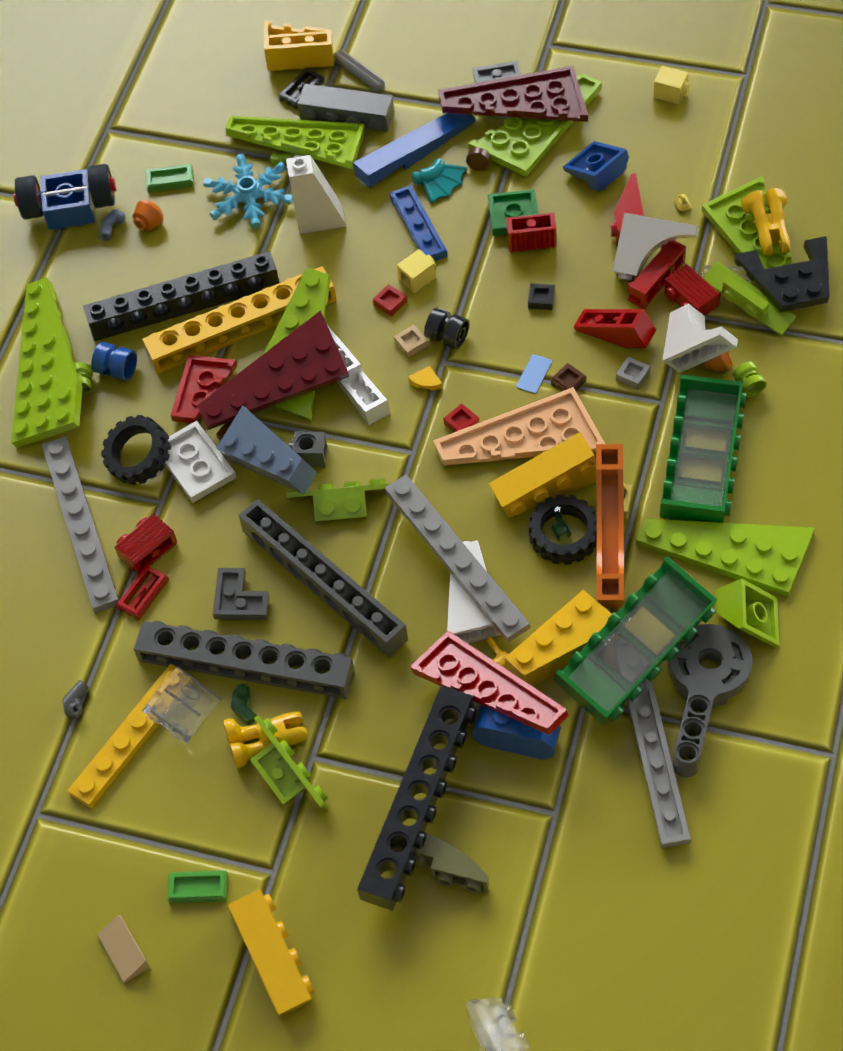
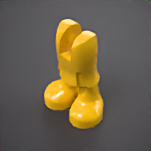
[741,188,790,256]
[223,712,308,769]

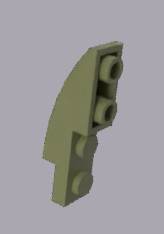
[392,834,490,894]

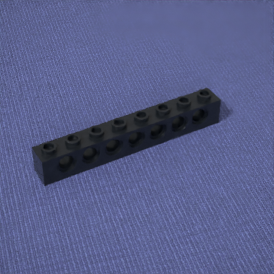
[83,251,279,342]
[357,686,477,911]

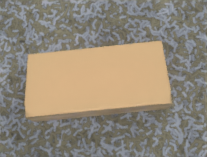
[97,915,150,984]

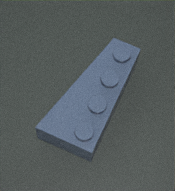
[216,406,317,494]

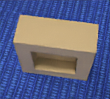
[394,325,428,358]

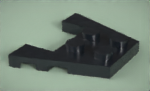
[734,236,830,312]

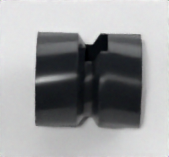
[424,307,470,349]

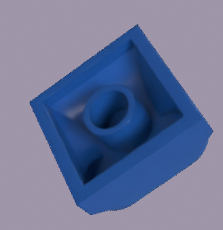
[563,141,629,191]

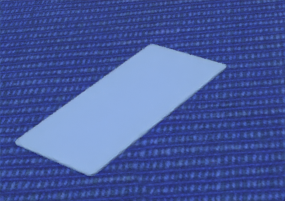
[516,354,552,393]

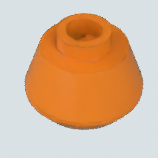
[133,200,163,231]
[703,352,733,372]

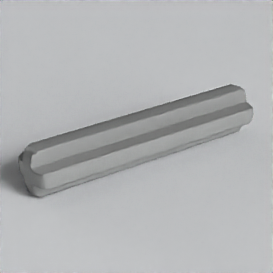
[334,49,386,92]

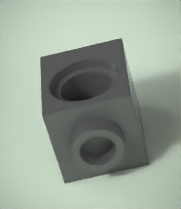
[289,431,328,467]

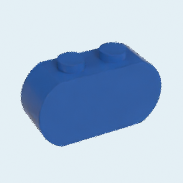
[472,705,561,759]

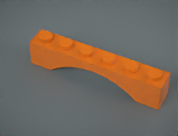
[596,444,624,608]

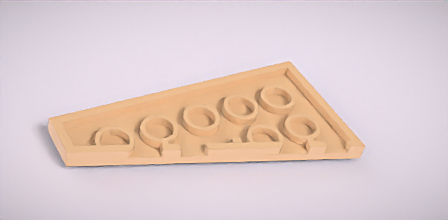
[433,387,605,466]

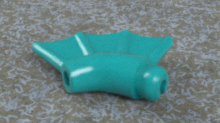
[412,159,467,203]

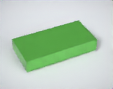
[146,164,194,192]
[167,870,228,903]

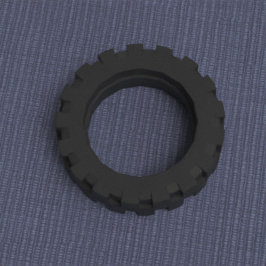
[101,415,171,485]
[529,495,597,565]

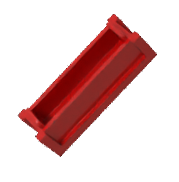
[627,240,686,309]

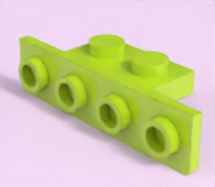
[703,262,796,336]
[286,479,391,522]
[250,715,329,811]

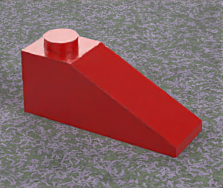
[610,173,644,247]
[573,309,656,348]

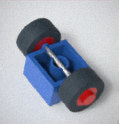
[13,164,117,230]

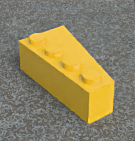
[489,432,596,518]
[505,589,622,686]
[228,889,314,1017]

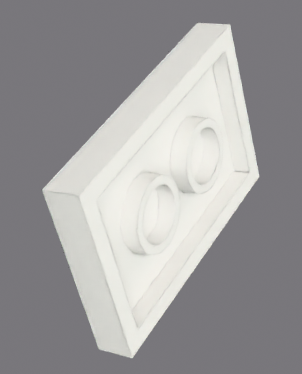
[164,421,237,503]

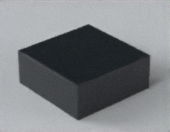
[528,283,555,310]

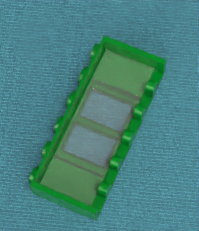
[660,374,747,523]
[554,556,718,726]

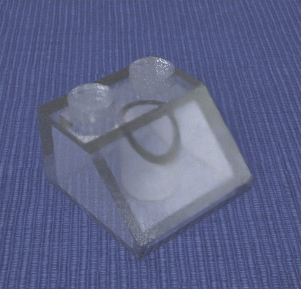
[142,666,221,744]
[465,997,530,1051]

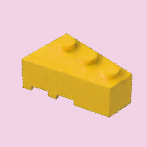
[264,21,334,71]

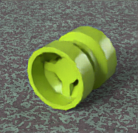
[732,361,767,397]
[75,362,93,396]

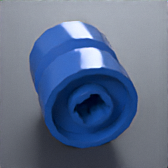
[91,342,137,381]

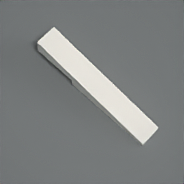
[327,325,390,425]

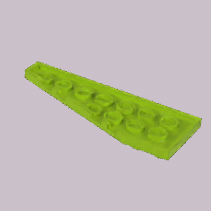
[11,277,83,448]

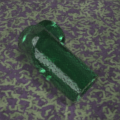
[231,684,257,725]

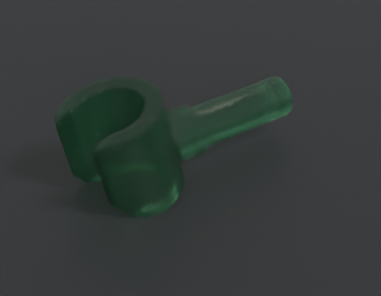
[551,506,572,541]

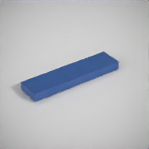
[389,185,448,261]

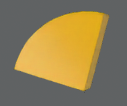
[408,366,443,391]

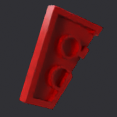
[170,355,237,423]

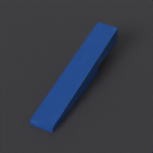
[353,113,476,188]

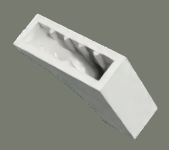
[613,213,700,281]
[662,304,738,373]

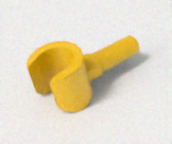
[486,637,508,668]

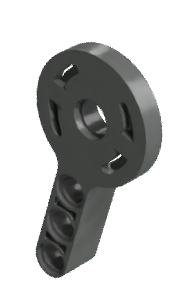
[667,624,752,778]

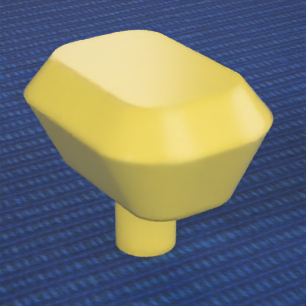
[674,194,692,211]

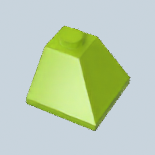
[716,578,779,648]

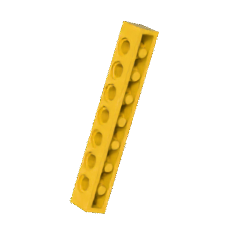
[142,266,337,374]

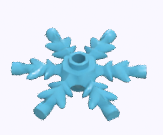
[203,154,293,229]

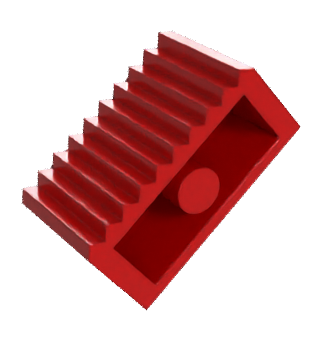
[506,213,557,253]
[664,264,721,316]
[114,513,177,575]

